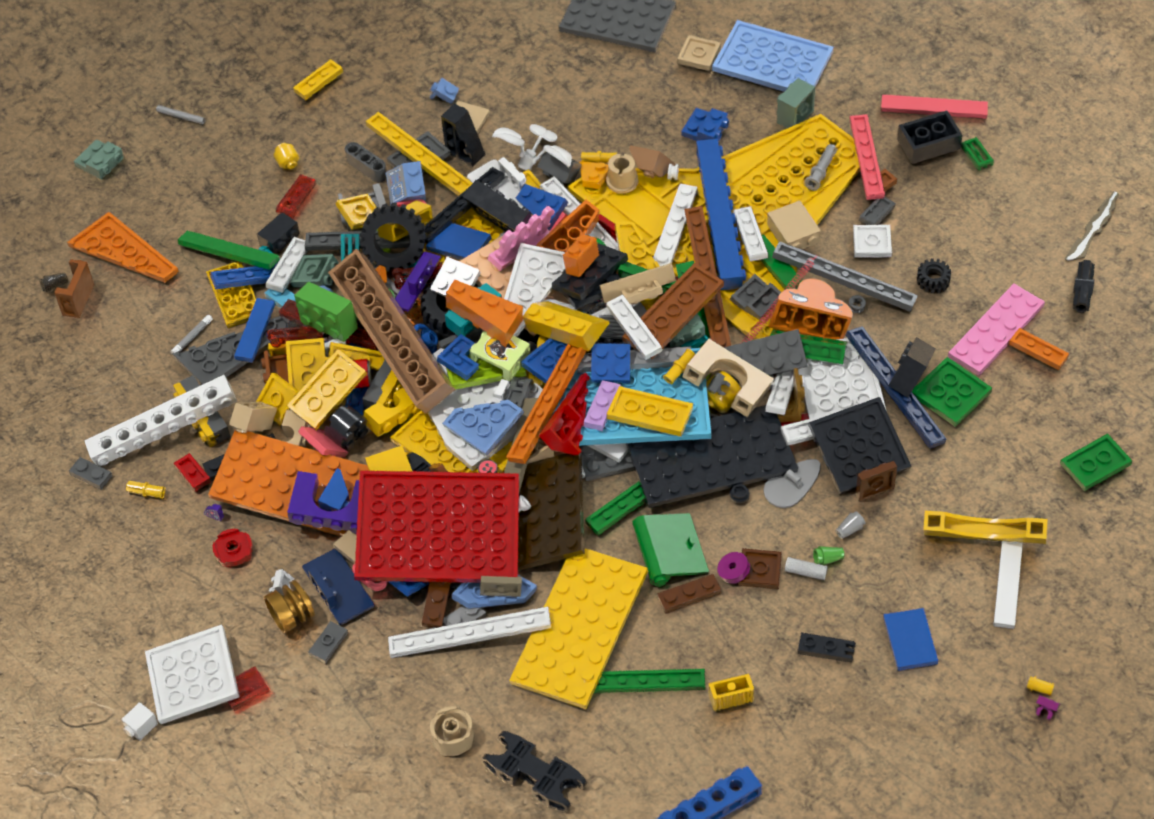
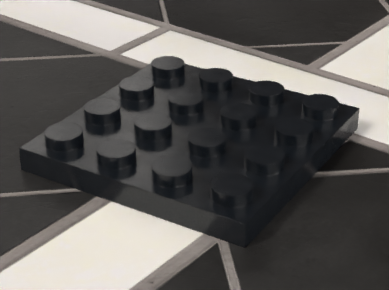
[808,397,911,495]

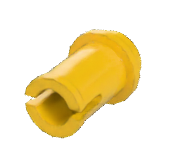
[1026,676,1054,696]

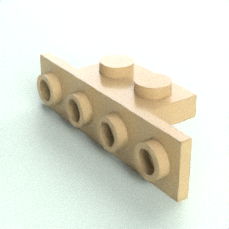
[600,263,676,305]

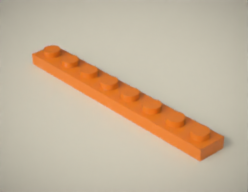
[506,344,586,464]

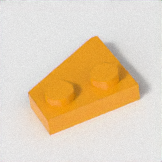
[580,161,608,189]

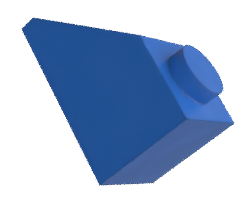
[318,468,350,512]

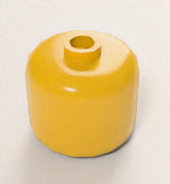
[706,371,742,413]

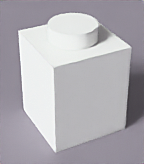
[122,702,158,741]

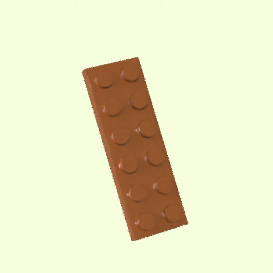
[622,263,724,360]

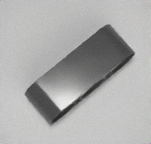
[345,142,387,183]

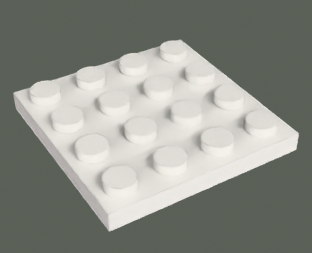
[145,625,239,724]

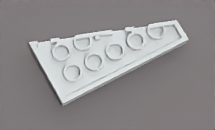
[504,243,565,337]

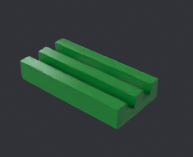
[961,137,994,171]

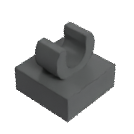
[707,372,731,396]

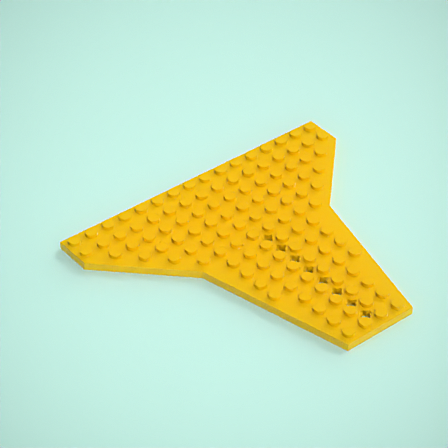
[568,114,860,340]

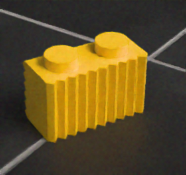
[708,673,754,711]

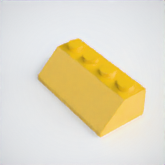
[522,301,609,351]

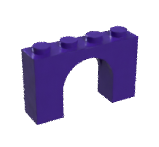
[287,471,359,534]

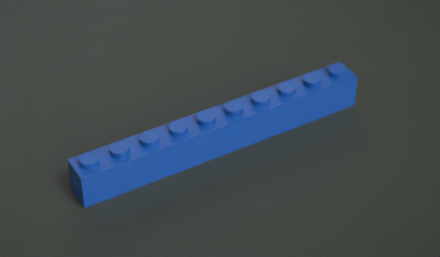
[696,139,746,290]

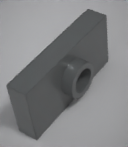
[859,197,896,225]
[308,621,348,664]

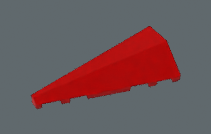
[539,373,590,456]

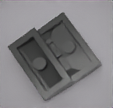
[730,274,781,319]

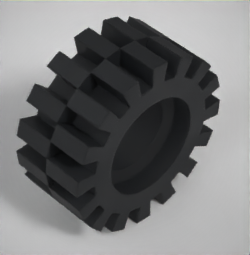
[917,258,951,294]

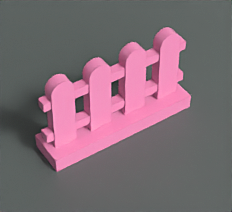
[488,206,555,271]

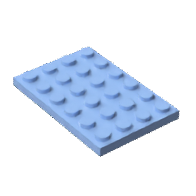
[712,20,834,92]

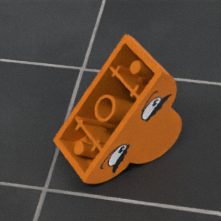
[769,279,852,340]

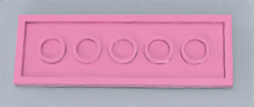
[948,283,1045,376]

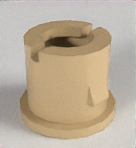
[606,154,638,194]

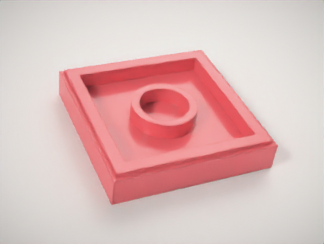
[298,426,348,458]

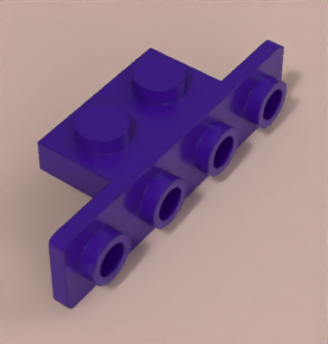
[395,251,441,312]

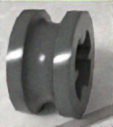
[848,295,866,313]

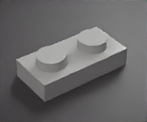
[443,606,486,626]

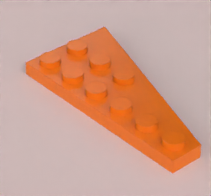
[67,212,179,283]

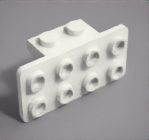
[467,157,527,208]

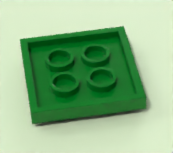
[912,357,992,427]

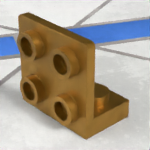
[777,368,805,422]

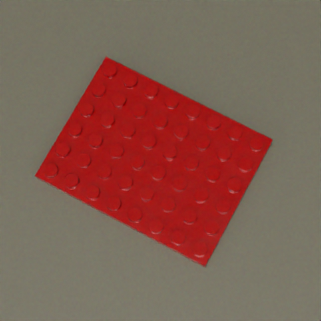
[354,470,519,583]

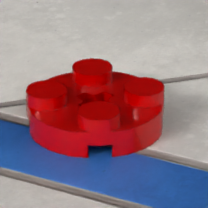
[212,529,253,567]

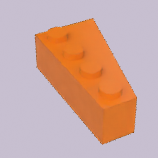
[536,199,600,252]
[446,280,523,348]

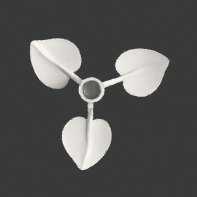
[492,124,572,170]

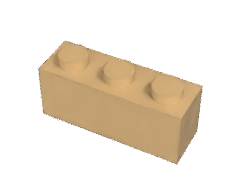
[229,402,277,433]

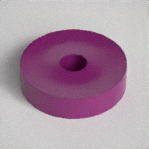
[717,552,750,584]

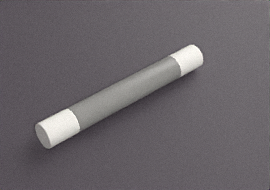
[170,315,213,354]

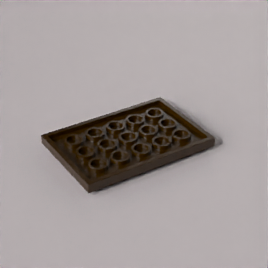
[518,453,585,571]

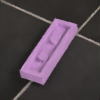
[584,380,621,431]

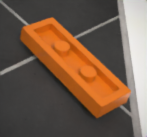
[1009,328,1069,370]

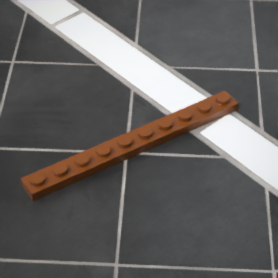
[684,206,731,348]

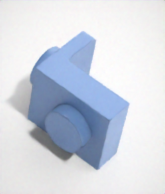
[429,78,459,104]

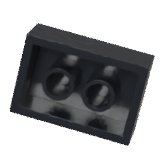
[897,110,963,164]

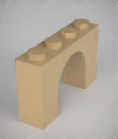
[682,339,774,417]

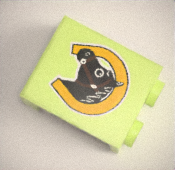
[470,331,530,381]

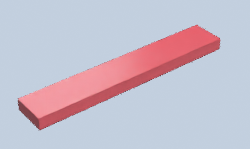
[881,95,988,119]
[849,114,885,200]

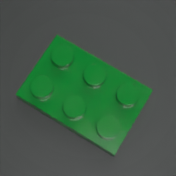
[1060,433,1132,491]

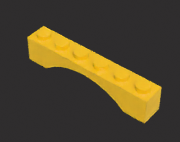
[923,510,1048,544]

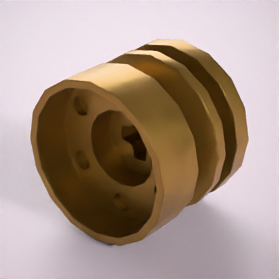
[264,580,315,634]

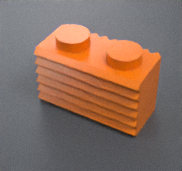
[562,234,600,277]

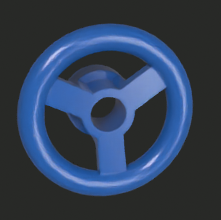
[414,324,438,354]

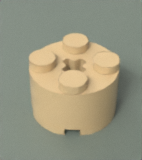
[430,706,474,756]

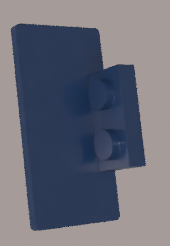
[302,548,374,625]

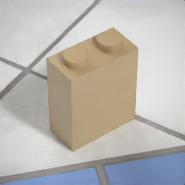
[767,201,821,249]

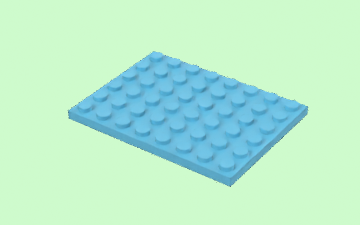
[553,348,711,446]

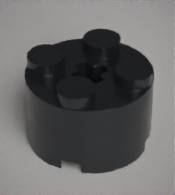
[324,405,368,451]

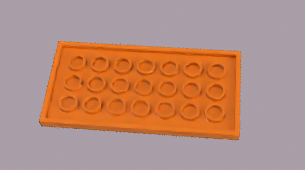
[208,430,369,537]

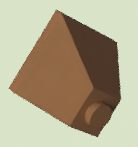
[629,145,676,178]

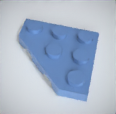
[442,400,524,456]
[452,575,537,608]

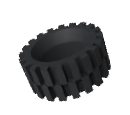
[360,203,426,272]

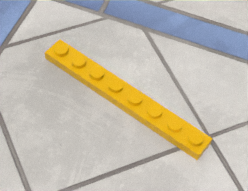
[366,112,473,196]

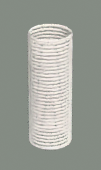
[785,557,828,580]

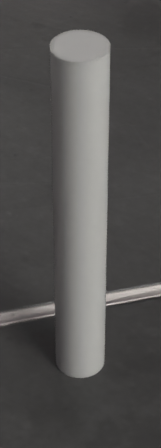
[156,105,205,124]

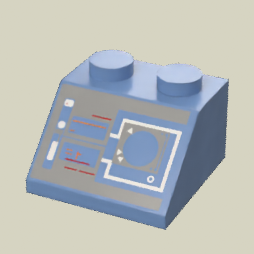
[386,161,426,204]

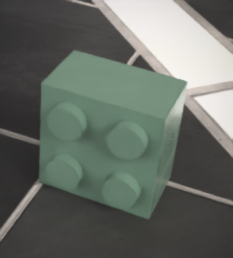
[776,78,815,128]

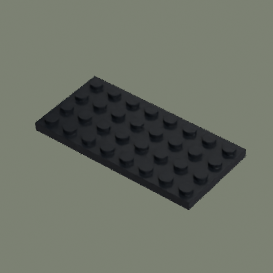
[626,405,798,508]

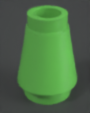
[813,546,844,566]

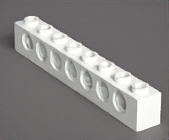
[85,375,237,466]

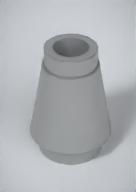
[835,511,865,539]

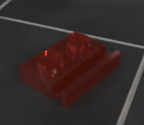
[227,666,270,711]

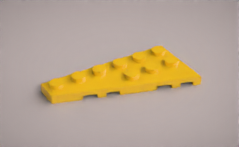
[615,221,661,311]

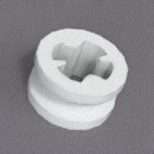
[668,164,679,180]

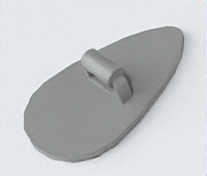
[764,459,820,508]

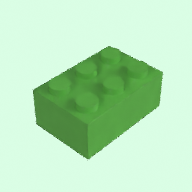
[294,282,358,342]

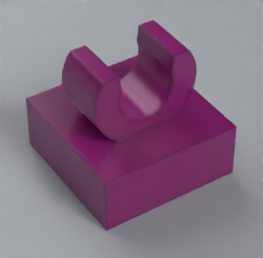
[1036,695,1061,720]

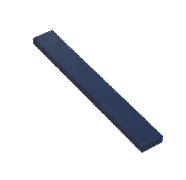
[845,326,947,449]

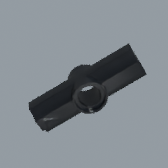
[1073,260,1095,313]

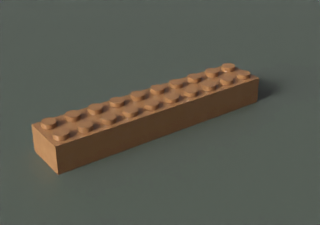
[328,249,455,413]

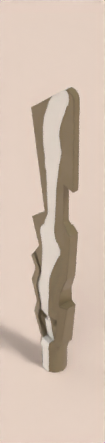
[1065,192,1119,261]

